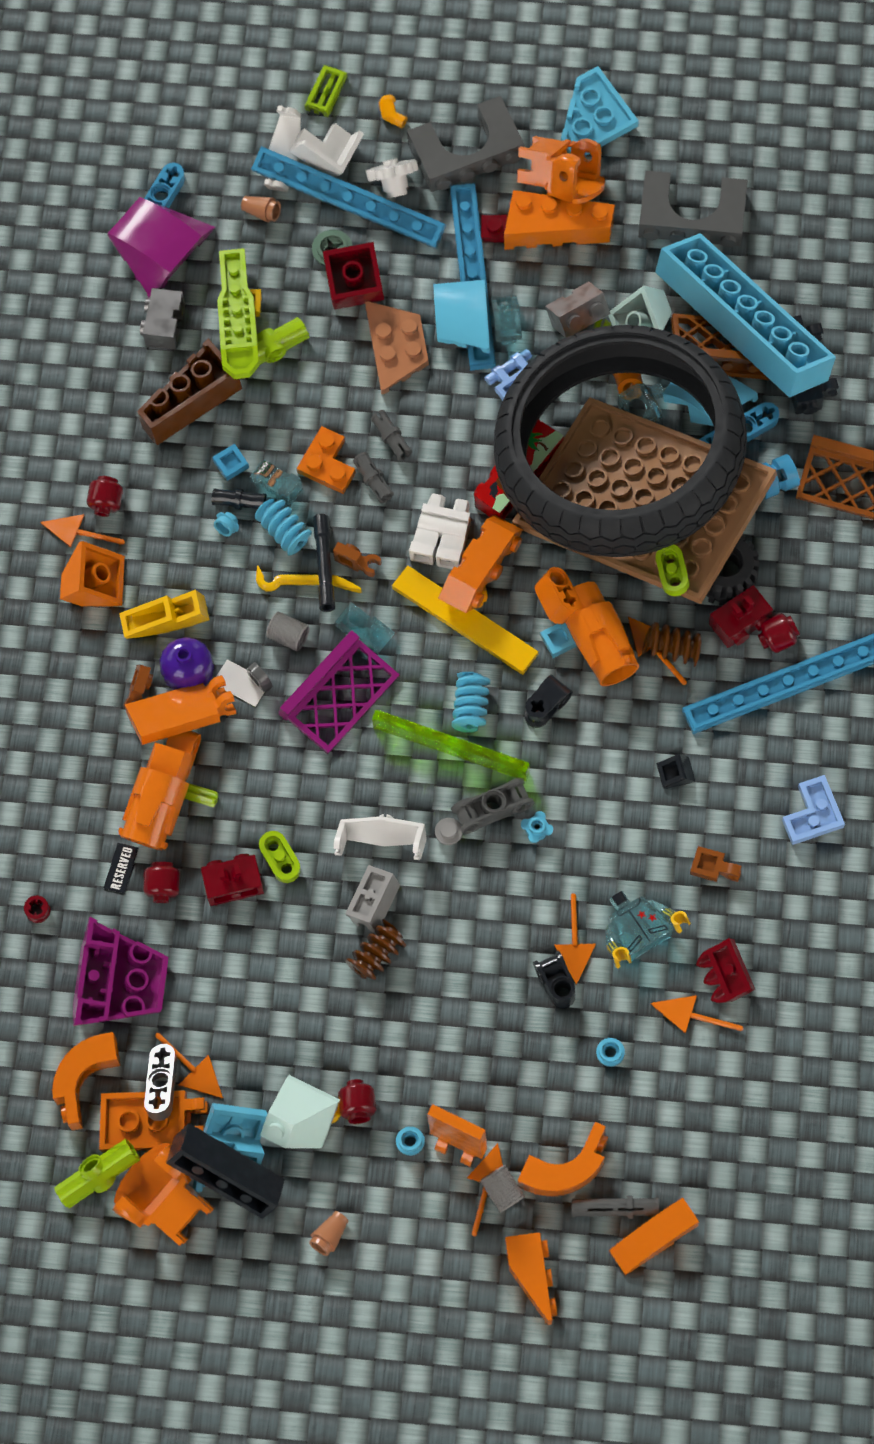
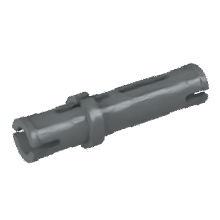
[572,1195,659,1219]

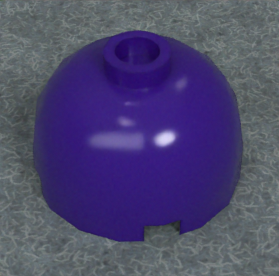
[159,637,214,690]

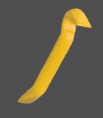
[256,565,362,593]

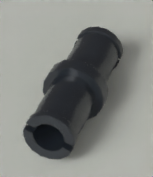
[211,488,267,510]

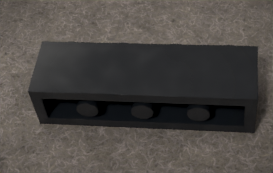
[166,1123,285,1219]

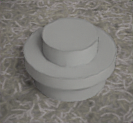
[435,818,462,845]

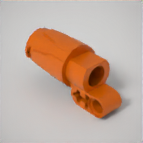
[535,567,639,686]
[118,731,201,851]

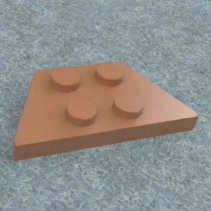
[365,302,429,395]

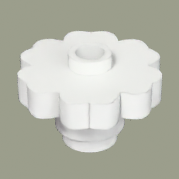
[366,158,418,198]

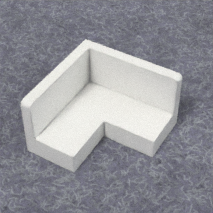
[289,123,364,177]

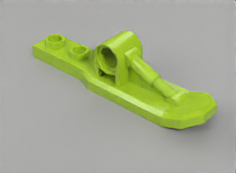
[217,248,260,379]

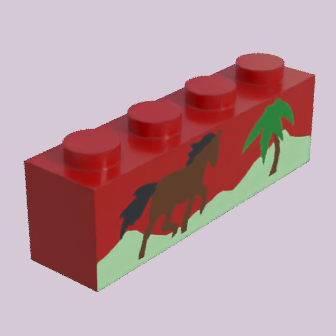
[474,419,564,519]

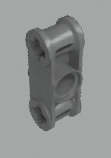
[451,778,535,834]

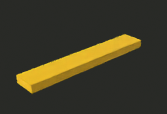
[392,565,539,675]

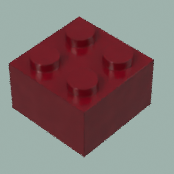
[323,242,384,310]

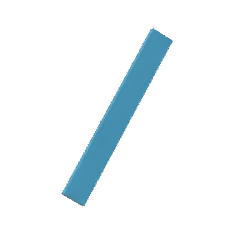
[251,146,446,249]
[450,183,496,371]
[682,634,874,734]

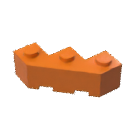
[438,515,523,613]

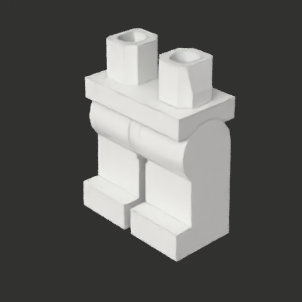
[409,493,471,569]

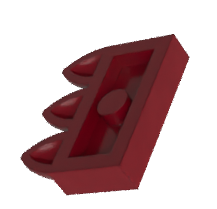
[696,938,756,1003]

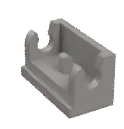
[345,865,400,933]

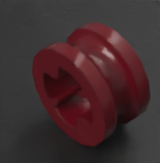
[24,895,51,923]

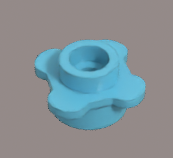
[521,811,553,843]

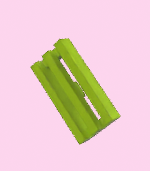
[305,65,347,117]

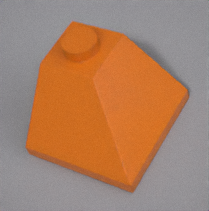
[60,541,125,606]

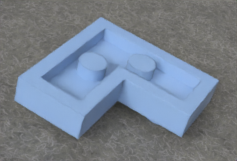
[782,775,845,845]

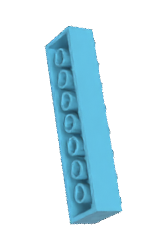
[655,233,836,397]

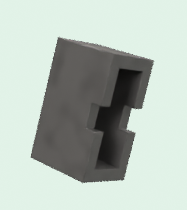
[545,282,611,338]
[140,288,185,349]

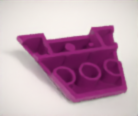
[107,197,215,298]
[73,917,169,1026]

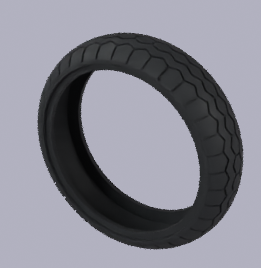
[493,325,747,557]

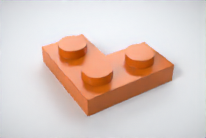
[296,426,356,495]

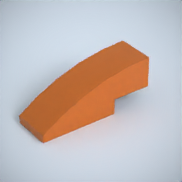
[609,1197,699,1275]

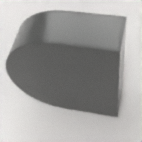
[247,662,273,693]

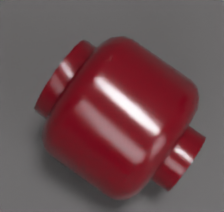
[87,476,123,517]
[758,613,800,653]
[143,862,180,904]
[338,1079,377,1124]

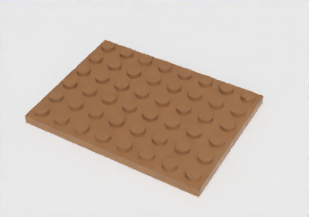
[512,397,777,604]

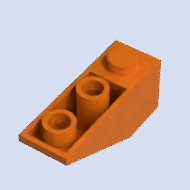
[505,1232,557,1325]

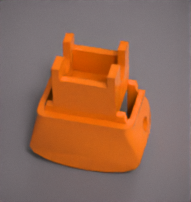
[517,136,605,204]
[112,1143,215,1246]

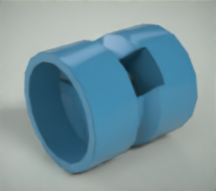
[763,454,800,500]

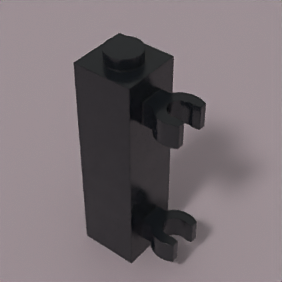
[791,315,839,415]

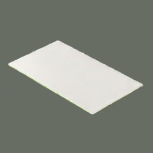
[216,660,265,707]

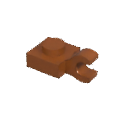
[333,542,382,577]
[124,665,153,709]
[690,846,741,882]

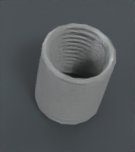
[266,612,310,651]
[480,1165,525,1213]

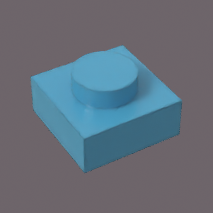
[212,444,249,481]

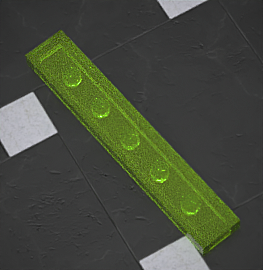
[372,710,530,781]

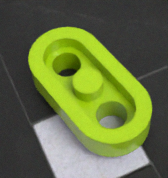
[655,545,689,596]
[259,831,301,883]

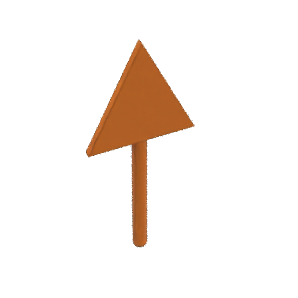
[40,514,125,548]
[628,616,687,685]
[554,893,596,985]
[650,995,744,1034]
[155,1033,223,1099]
[467,1143,503,1237]

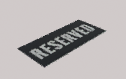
[103,843,139,894]

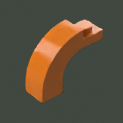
[52,1032,121,1131]
[517,1122,608,1197]

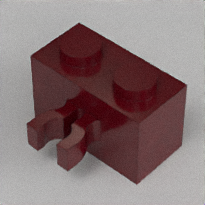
[709,585,773,648]
[201,854,264,906]

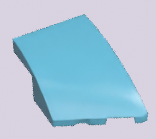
[433,280,490,353]
[662,376,758,426]
[193,1103,267,1192]

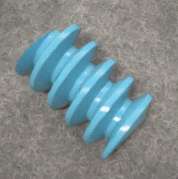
[255,499,312,556]
[452,672,491,733]

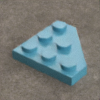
[561,66,639,156]

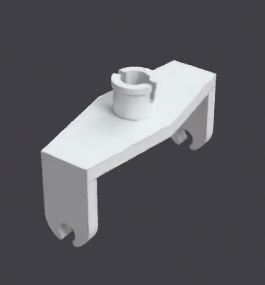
[264,106,301,192]
[334,814,426,860]

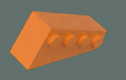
[504,190,615,250]

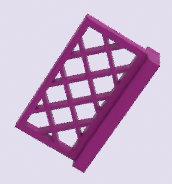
[279,630,400,754]

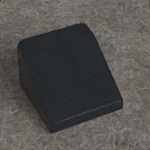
[656,753,695,789]

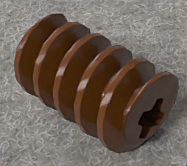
[642,622,702,667]
[345,919,407,980]

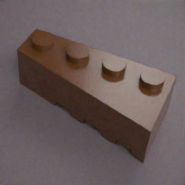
[137,338,242,445]

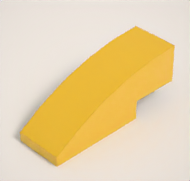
[119,590,210,639]

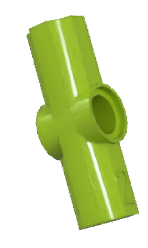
[257,317,310,365]
[54,1139,140,1209]

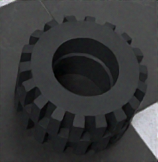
[706,535,759,605]

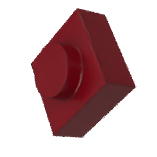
[481,215,507,243]

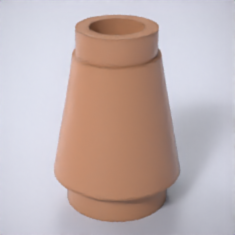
[241,196,281,223]
[309,1211,349,1256]

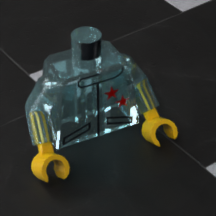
[605,891,691,968]

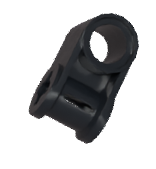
[524,675,573,728]
[533,951,576,1009]

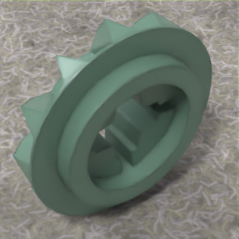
[312,230,352,266]

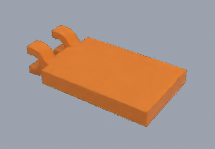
[125,675,236,745]
[99,1090,208,1152]
[427,1104,487,1167]

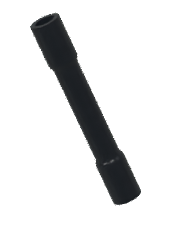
[313,514,335,612]

